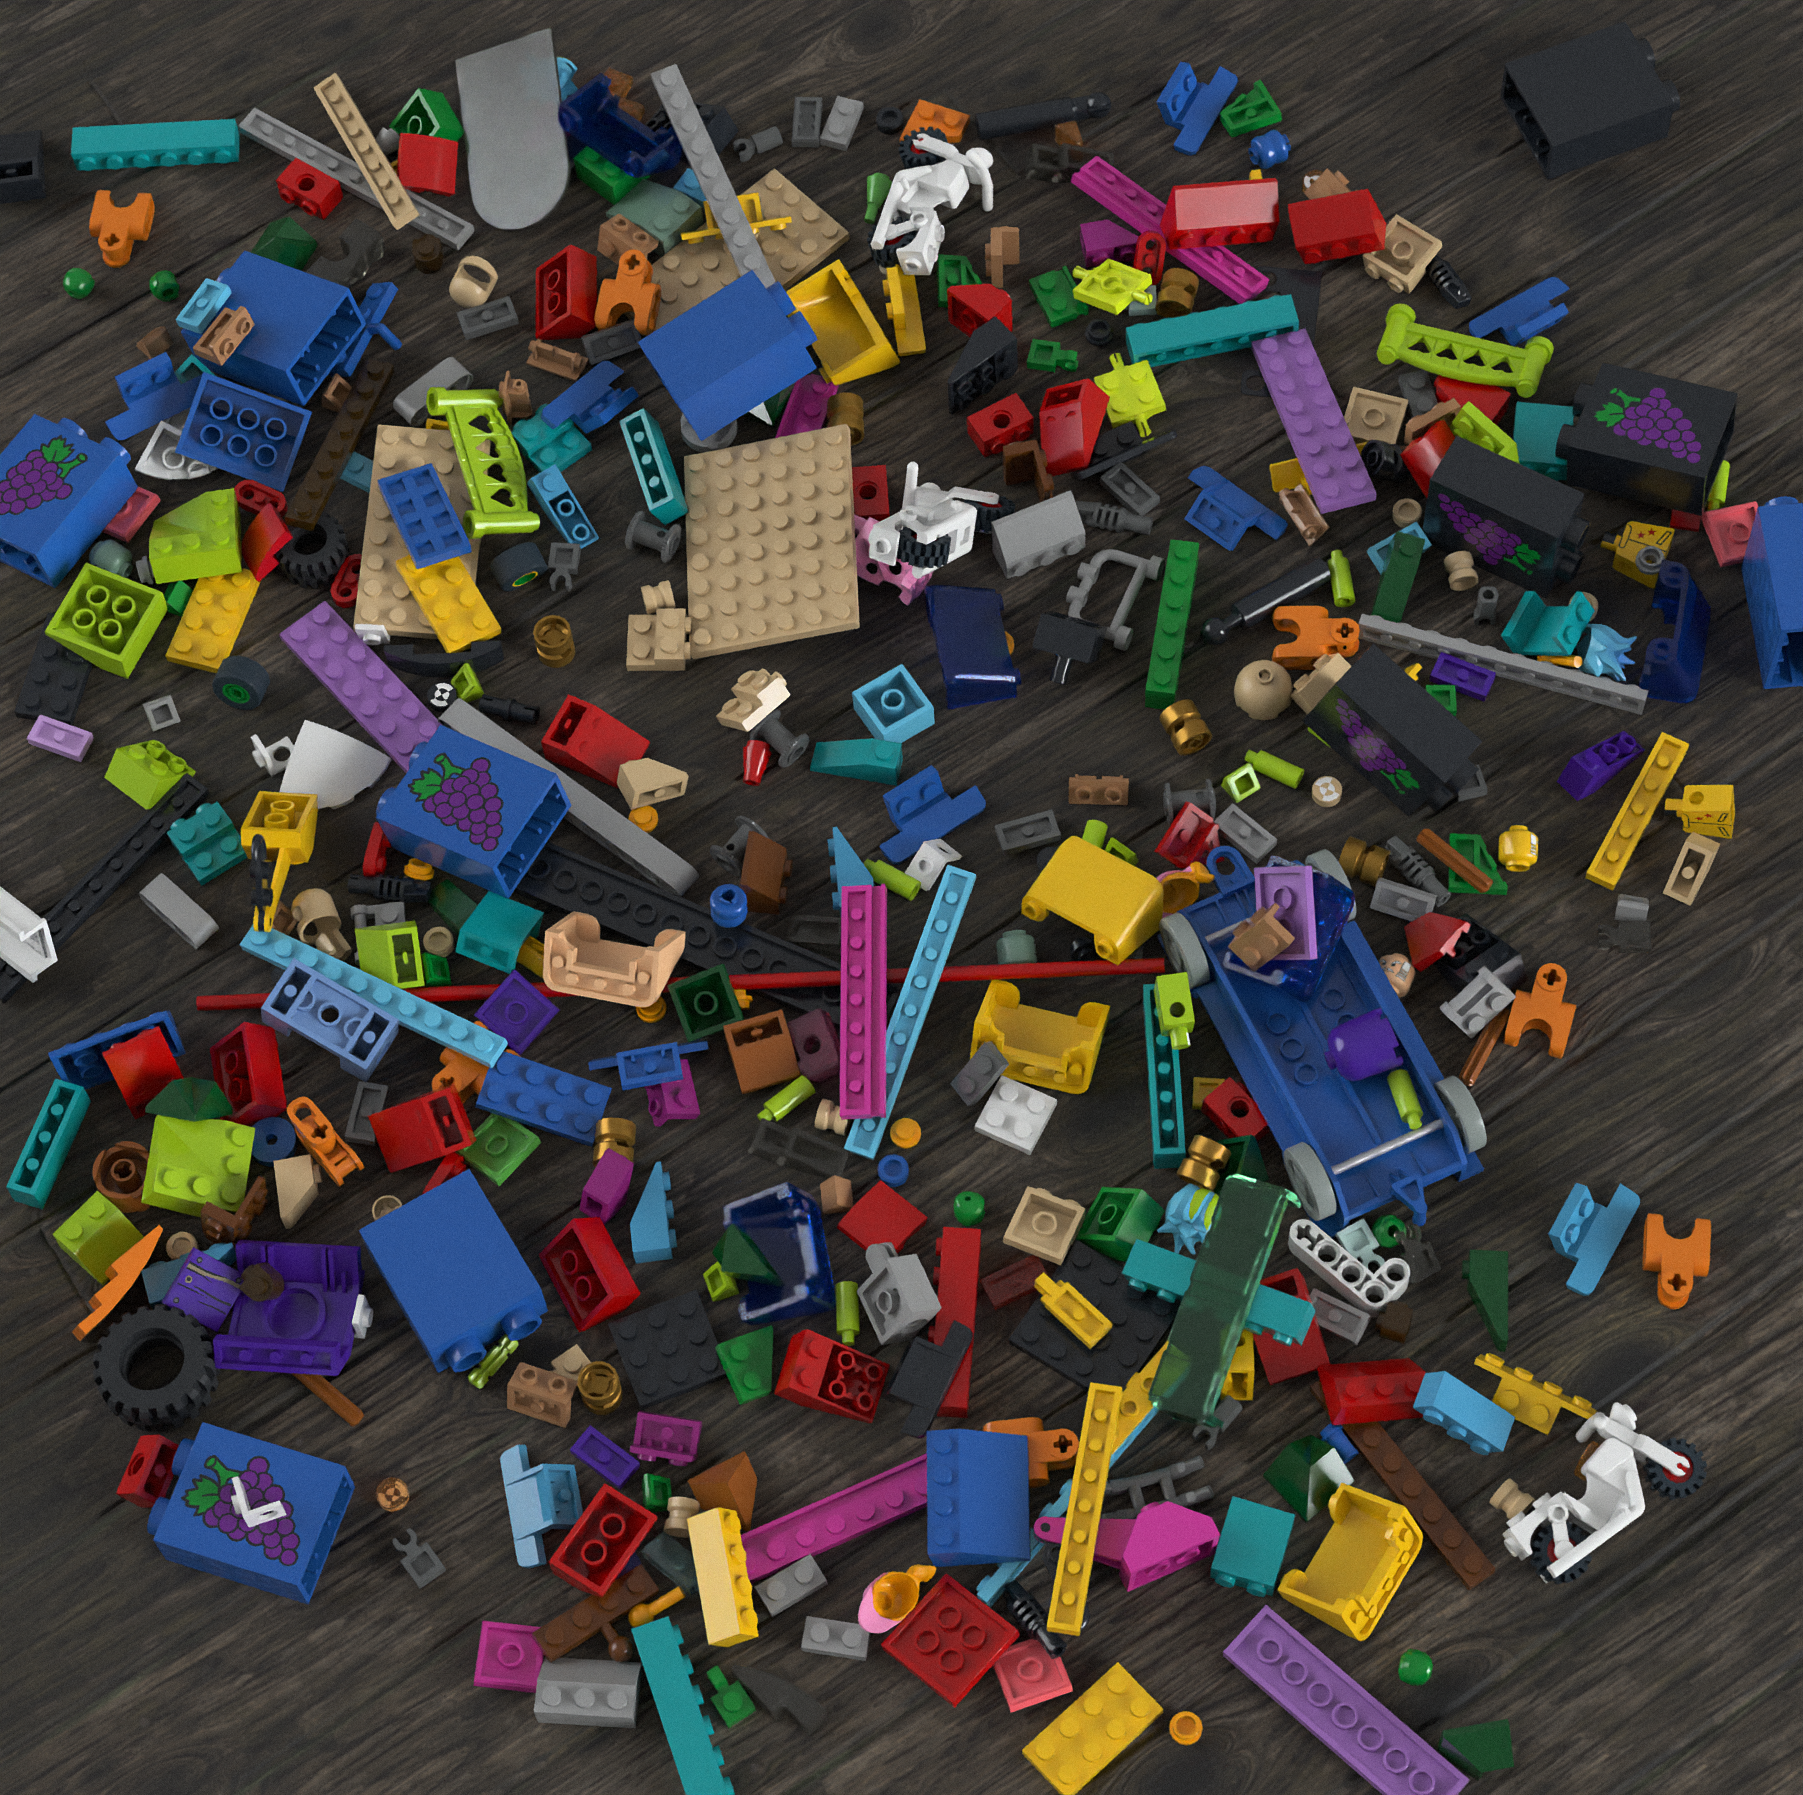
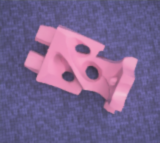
[854,515,934,605]

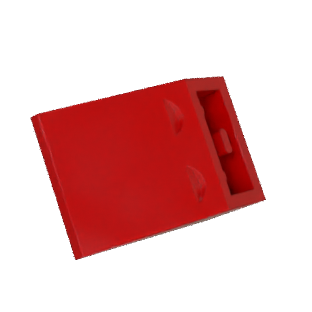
[1039,378,1110,476]
[541,694,650,789]
[102,1026,184,1120]
[368,1083,476,1173]
[1253,1268,1330,1385]
[774,1329,890,1424]

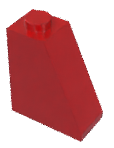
[1434,375,1511,425]

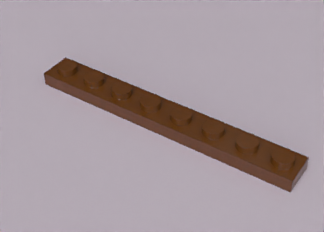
[1309,1380,1496,1590]

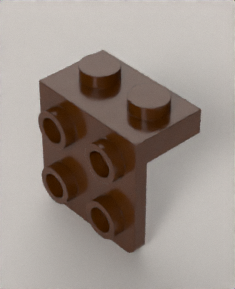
[1003,439,1054,502]
[201,1176,268,1248]

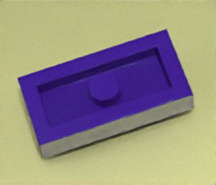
[1429,652,1496,702]
[570,1425,640,1490]

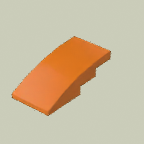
[72,1225,163,1341]

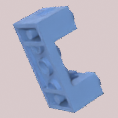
[261,958,399,1082]

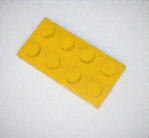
[396,554,501,653]
[165,568,261,673]
[1022,1662,1163,1795]

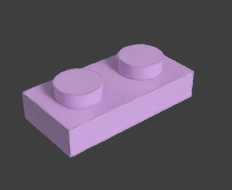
[27,715,94,762]

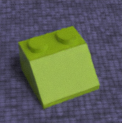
[53,1190,144,1286]

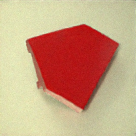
[1154,802,1225,869]
[1404,912,1471,972]

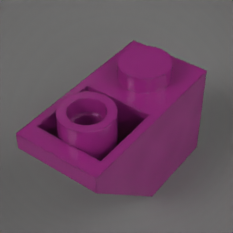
[1080,220,1138,267]
[579,1148,634,1225]

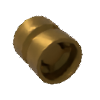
[1155,268,1199,318]
[827,393,864,446]
[533,615,575,668]
[1159,699,1212,755]
[1338,836,1390,887]
[593,1117,636,1168]
[1176,1135,1232,1192]
[578,1361,623,1415]

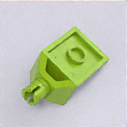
[1449,401,1520,464]

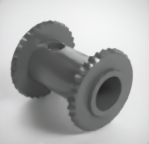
[625,511,682,563]
[750,709,809,767]
[1163,779,1216,825]
[710,816,769,876]

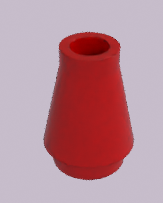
[743,740,772,786]

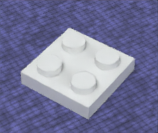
[975,1075,1057,1155]

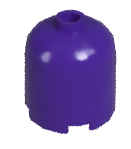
[1324,1008,1403,1081]

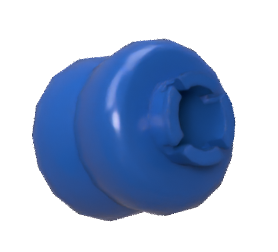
[1248,130,1291,169]
[710,884,748,928]

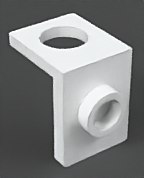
[355,624,391,645]
[251,734,294,777]
[905,839,962,891]
[352,1294,373,1339]
[231,1476,286,1527]

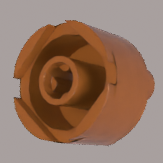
[92,1141,150,1213]

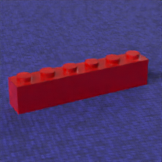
[928,1227,982,1418]

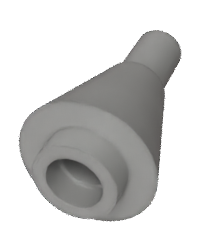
[376,127,399,156]

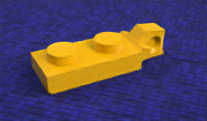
[1034,1272,1113,1349]

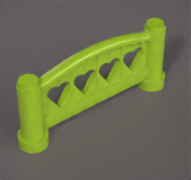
[1377,304,1554,398]
[426,387,540,539]

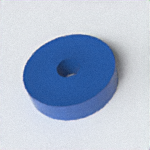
[251,1117,298,1167]

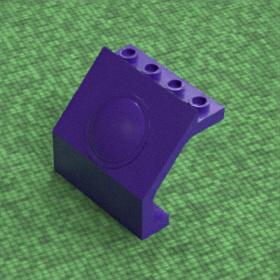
[213,1240,365,1376]

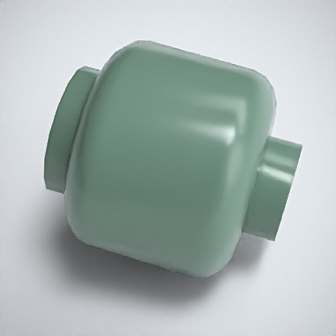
[89,539,133,578]
[996,930,1038,964]

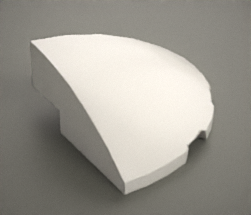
[135,407,218,480]
[279,720,392,809]

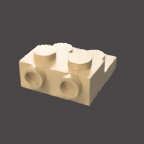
[1363,214,1442,294]
[626,608,692,671]
[716,668,790,732]
[1003,1186,1086,1265]

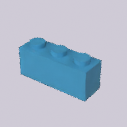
[1413,1371,1515,1455]

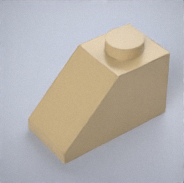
[617,758,688,810]
[1663,832,1720,906]
[273,1154,323,1229]

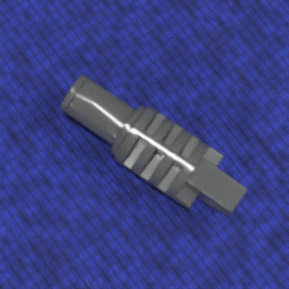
[1076,501,1153,536]
[1385,836,1451,907]

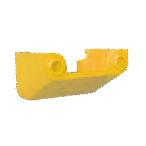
[786,259,901,386]
[1022,836,1164,965]
[970,980,1110,1094]
[1277,1483,1423,1641]

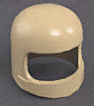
[449,256,498,309]
[291,888,341,945]

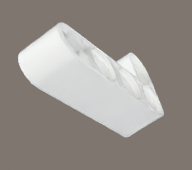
[1288,1219,1410,1317]

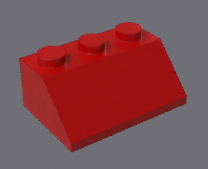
[1288,189,1386,264]
[536,244,597,340]
[210,1022,287,1126]
[539,1217,641,1332]
[1317,1358,1426,1425]
[549,1483,658,1597]

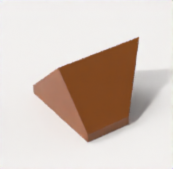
[688,1451,757,1532]

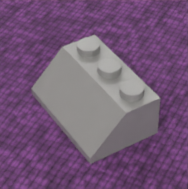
[991,490,1085,579]
[534,1657,642,1728]

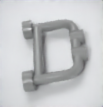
[1066,549,1165,651]

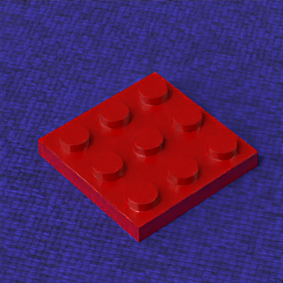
[881,1573,1020,1708]

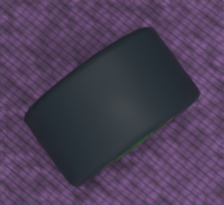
[490,542,547,591]
[212,656,270,710]

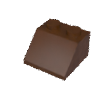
[740,831,793,915]

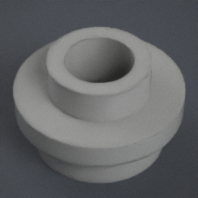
[1635,546,1665,575]
[136,556,154,585]

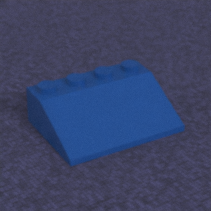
[175,372,312,492]
[48,1010,186,1090]
[927,1429,1031,1567]

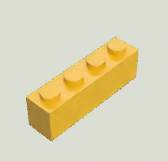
[687,1507,759,1647]

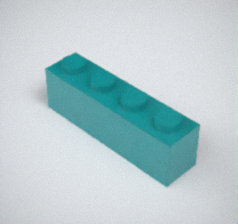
[619,408,689,525]
[6,1078,91,1210]

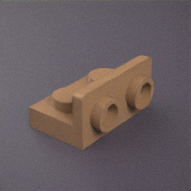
[507,1362,578,1428]

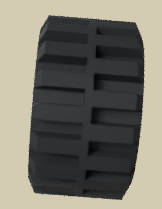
[276,511,350,589]

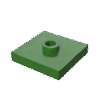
[455,1113,541,1186]

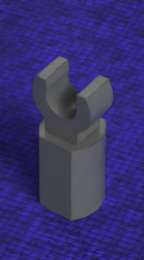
[733,126,783,162]
[1473,587,1499,625]
[1192,1395,1243,1450]

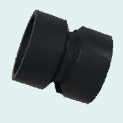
[1360,440,1411,483]

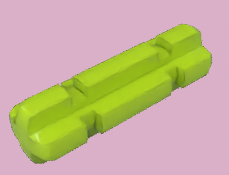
[468,1334,519,1389]

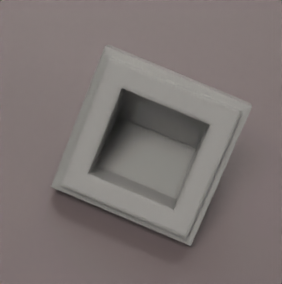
[143,694,181,731]
[1614,894,1649,925]

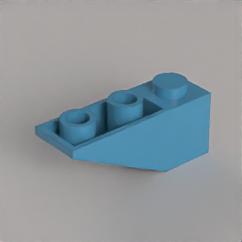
[527,464,599,549]
[828,827,874,919]
[630,1161,677,1264]
[141,1242,237,1311]

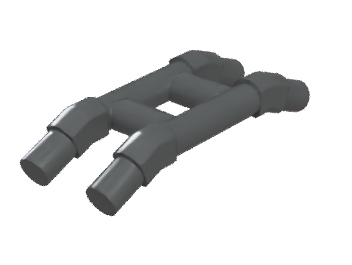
[1100,1455,1214,1519]

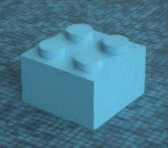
[852,664,935,743]

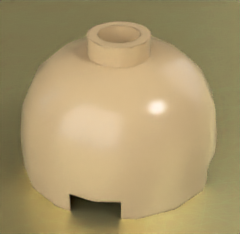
[1234,660,1293,720]

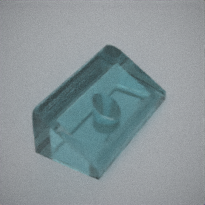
[641,1532,699,1596]

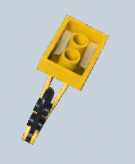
[241,791,318,932]

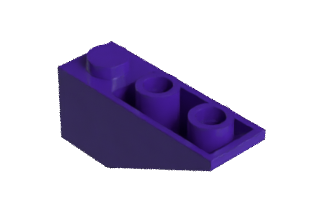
[1557,731,1645,801]

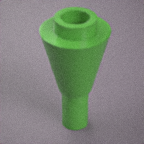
[864,173,892,224]

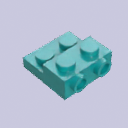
[511,404,592,473]
[167,801,248,886]

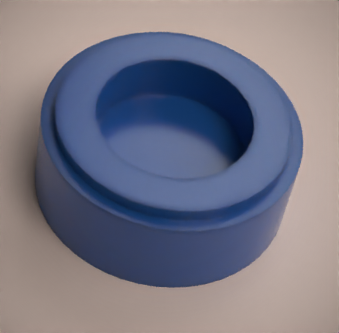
[878,1154,909,1187]

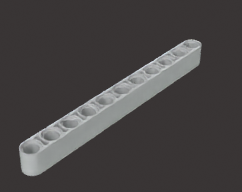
[437,698,699,897]

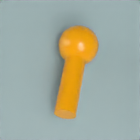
[1537,655,1583,668]
[628,1586,686,1628]

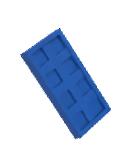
[377,463,472,569]
[475,1051,612,1147]

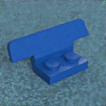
[1156,62,1238,156]
[1469,277,1570,347]
[105,352,203,440]
[541,361,639,434]
[1185,466,1288,551]
[879,765,986,865]
[588,1040,709,1090]

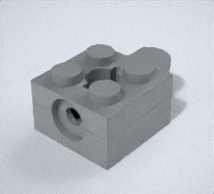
[857,1242,942,1345]

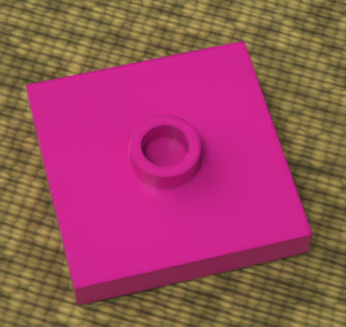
[474,1620,544,1693]

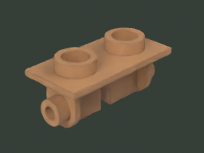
[526,339,589,382]
[499,371,533,425]
[1279,484,1330,546]
[1069,774,1129,805]

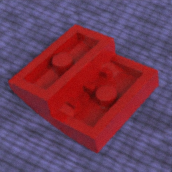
[397,133,458,197]
[1400,419,1455,498]
[241,502,293,582]
[837,1181,928,1254]

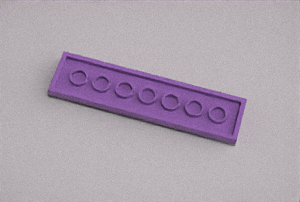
[1251,328,1376,514]
[279,601,443,773]
[1223,1605,1469,1795]

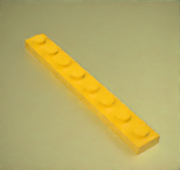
[1047,1382,1122,1636]

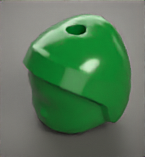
[63,268,95,299]
[149,270,180,302]
[953,1191,985,1227]
[1371,1214,1407,1248]
[1398,1649,1433,1686]

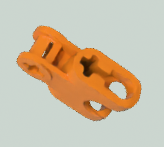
[89,190,155,268]
[594,249,661,335]
[1272,606,1360,670]
[1503,963,1577,1059]
[431,1021,521,1104]
[287,1096,364,1187]
[1642,1213,1711,1309]
[982,1417,1079,1488]

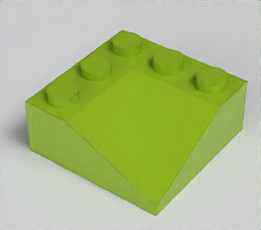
[149,488,242,584]
[45,563,168,679]
[141,1115,255,1218]

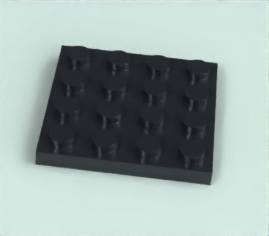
[1009,1240,1183,1393]

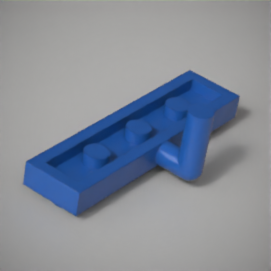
[329,282,402,377]

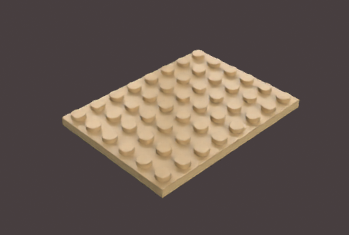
[684,424,860,659]

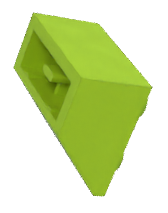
[104,739,196,810]
[355,920,425,989]

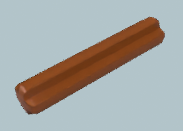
[1416,829,1493,893]
[1459,1008,1510,1087]
[291,1373,364,1426]

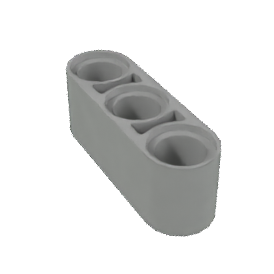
[393,357,473,427]
[139,873,219,949]

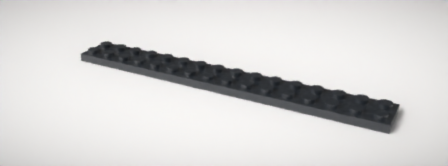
[513,841,901,1029]

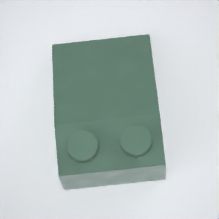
[606,179,703,257]

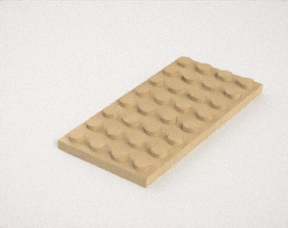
[624,168,850,331]
[353,424,491,639]

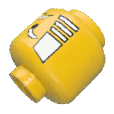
[1498,825,1538,872]

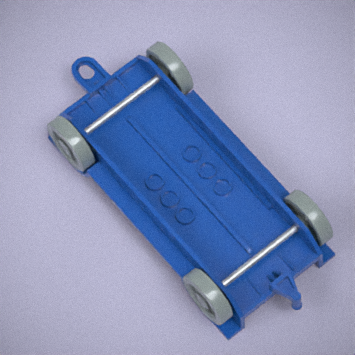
[1157,846,1487,1239]

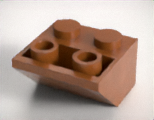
[723,1009,801,1094]

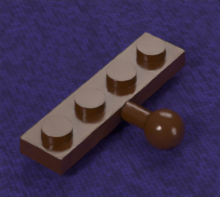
[532,1564,659,1663]

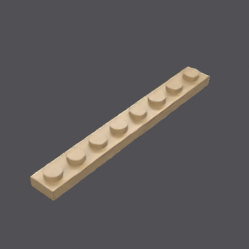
[314,73,420,230]

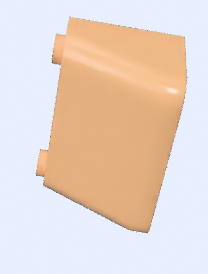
[543,911,686,1007]

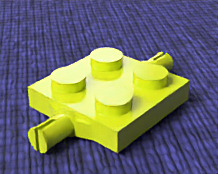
[1072,258,1153,315]
[1094,353,1166,437]

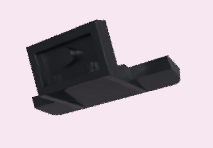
[1071,421,1178,480]
[882,1320,973,1439]

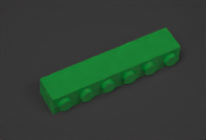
[1145,539,1199,710]

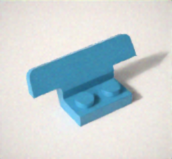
[1548,1183,1640,1296]
[500,1445,583,1569]

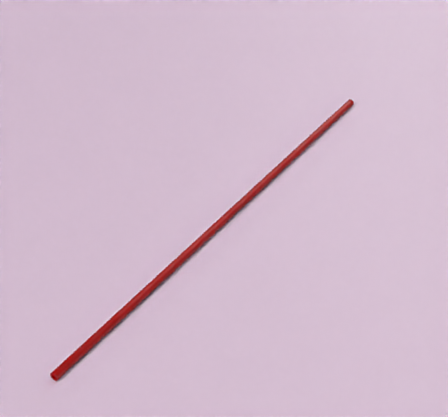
[196,958,1165,1011]

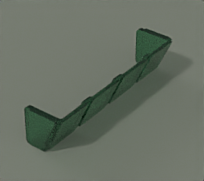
[1148,1173,1302,1428]

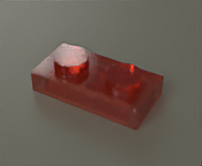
[980,1255,1050,1310]

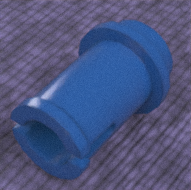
[1320,1423,1359,1464]

